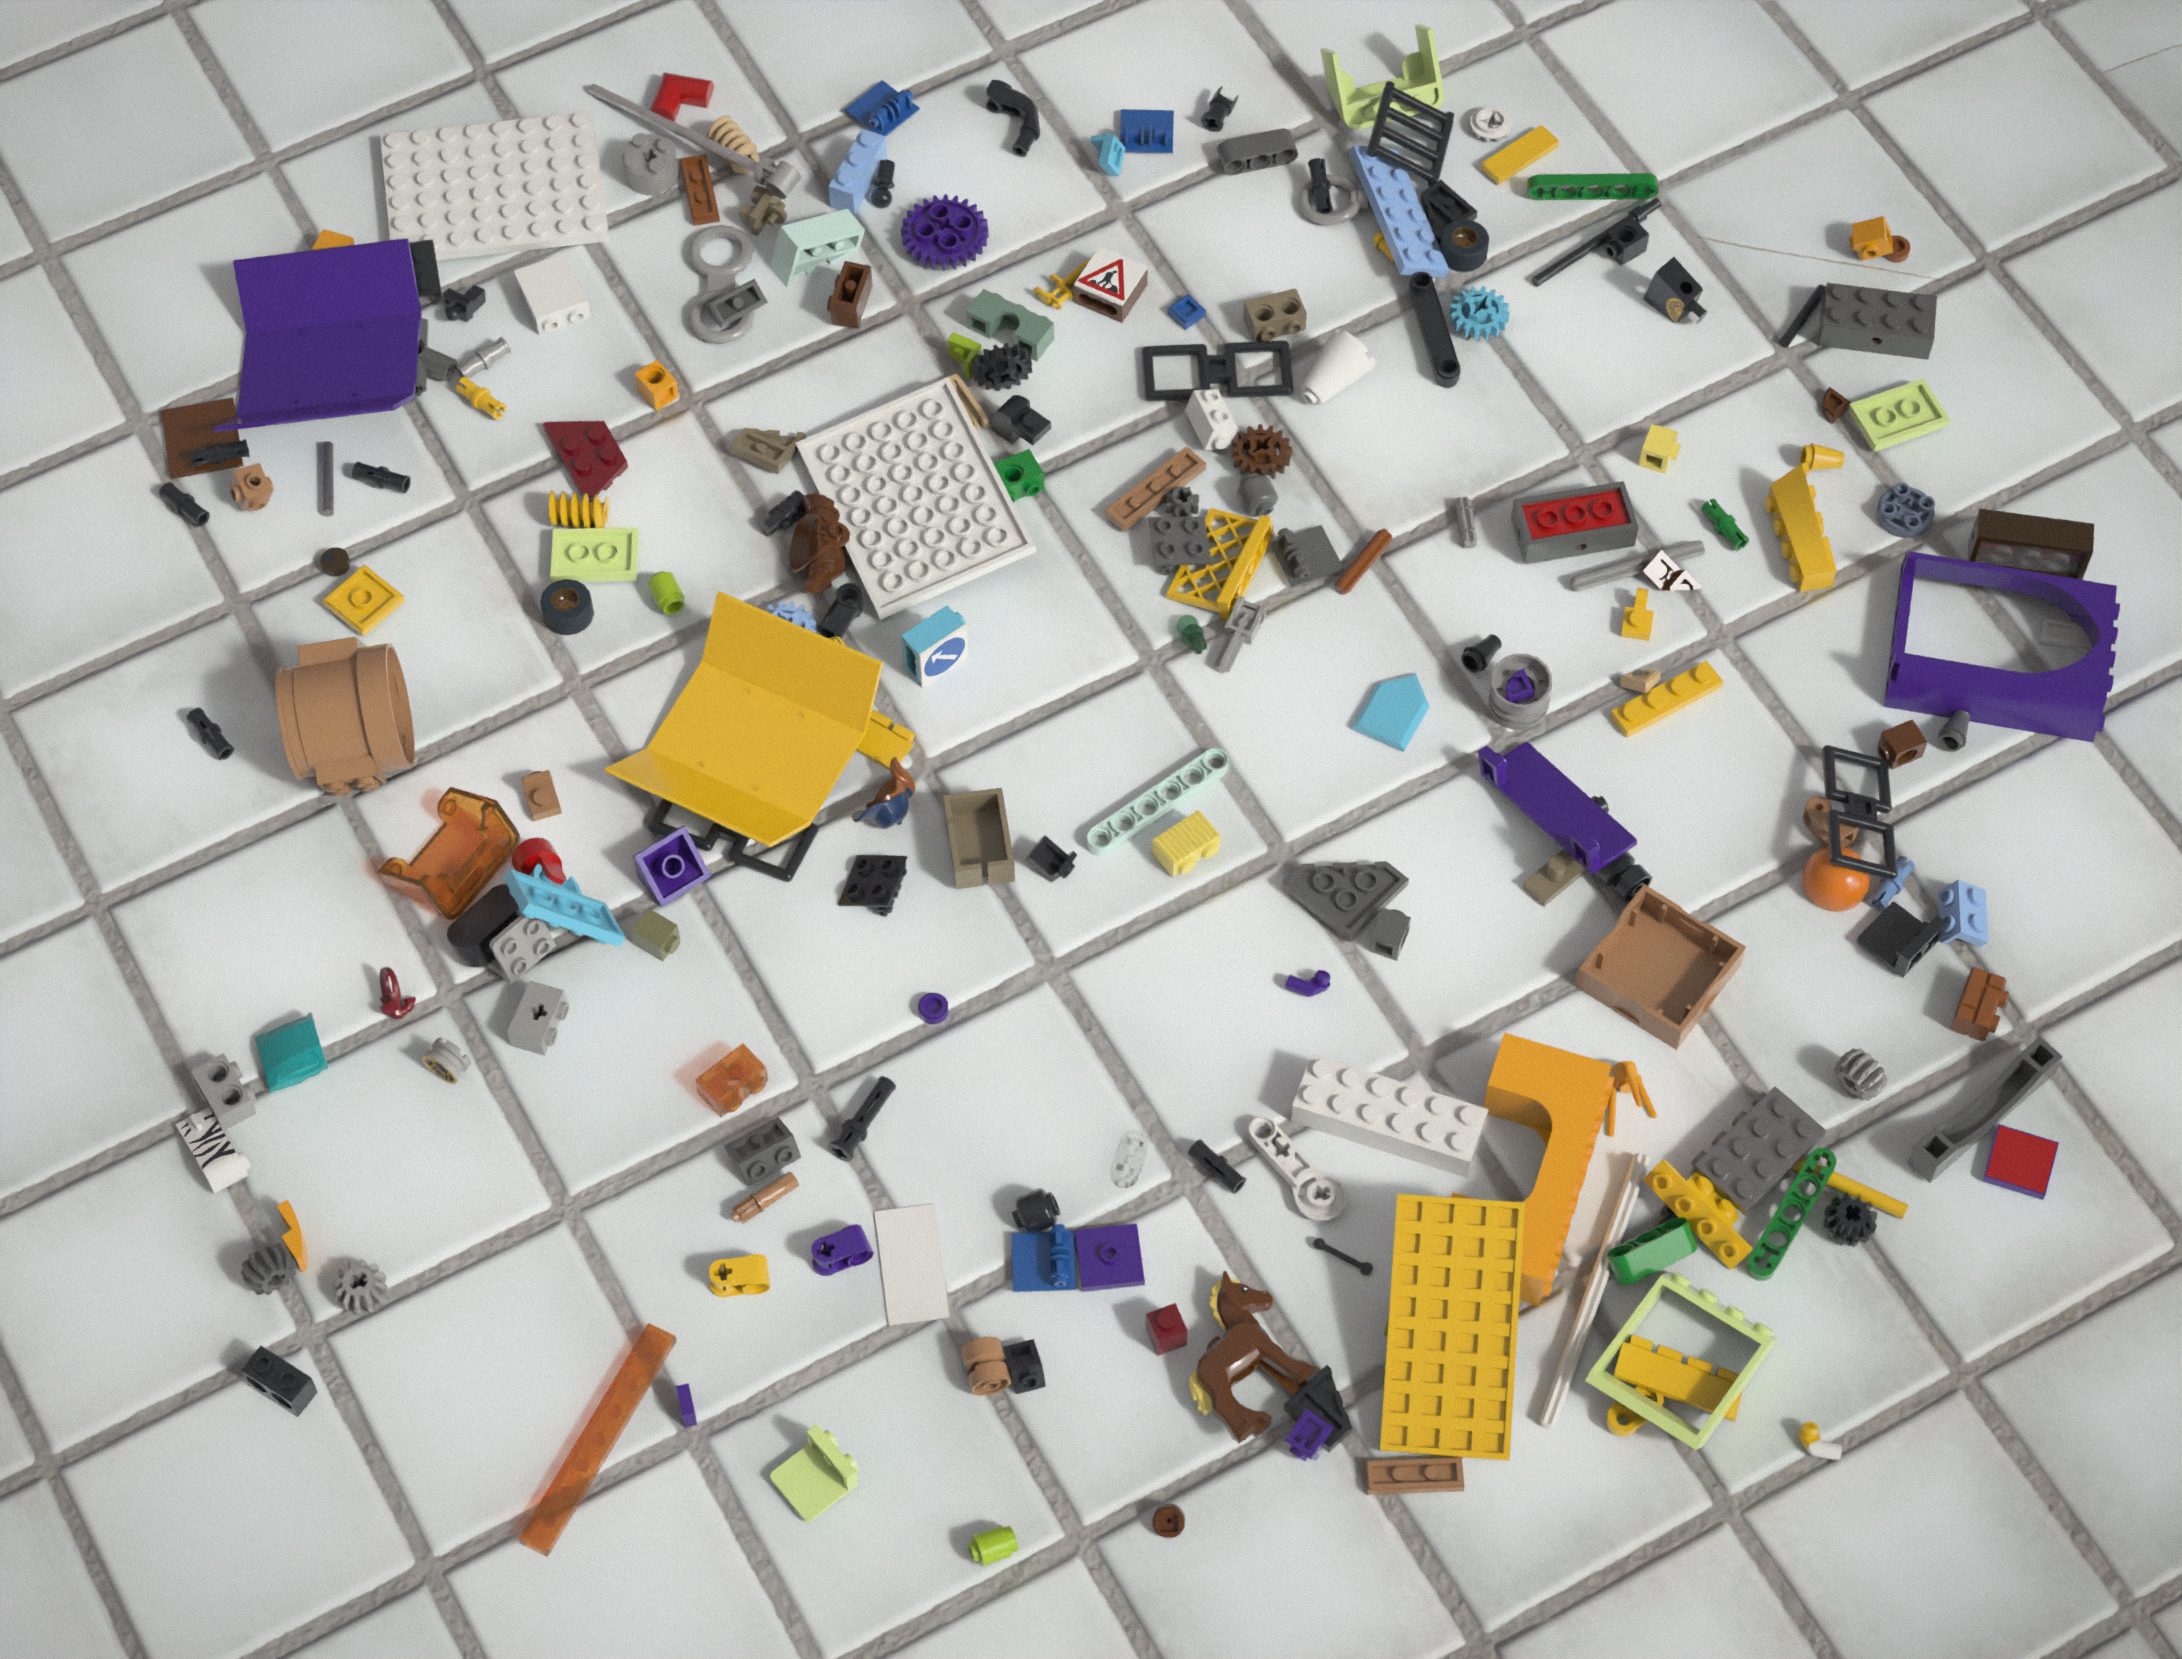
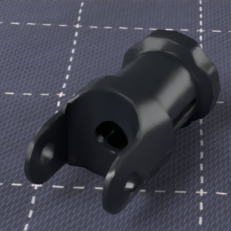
[1201,85,1238,132]

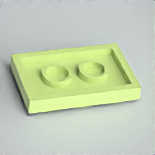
[1848,378,1950,452]
[550,528,639,582]

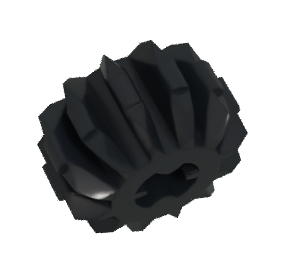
[1823,1192,1877,1248]

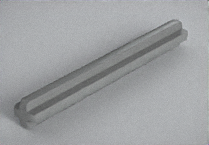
[1571,540,1705,592]

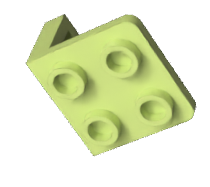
[770,1424,859,1522]

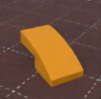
[277,1200,308,1272]

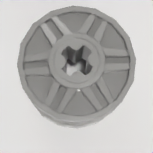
[1489,654,1552,730]

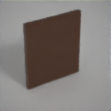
[161,397,244,479]

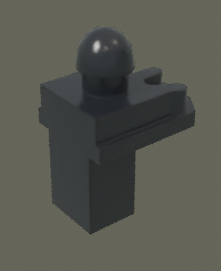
[443,285,486,322]

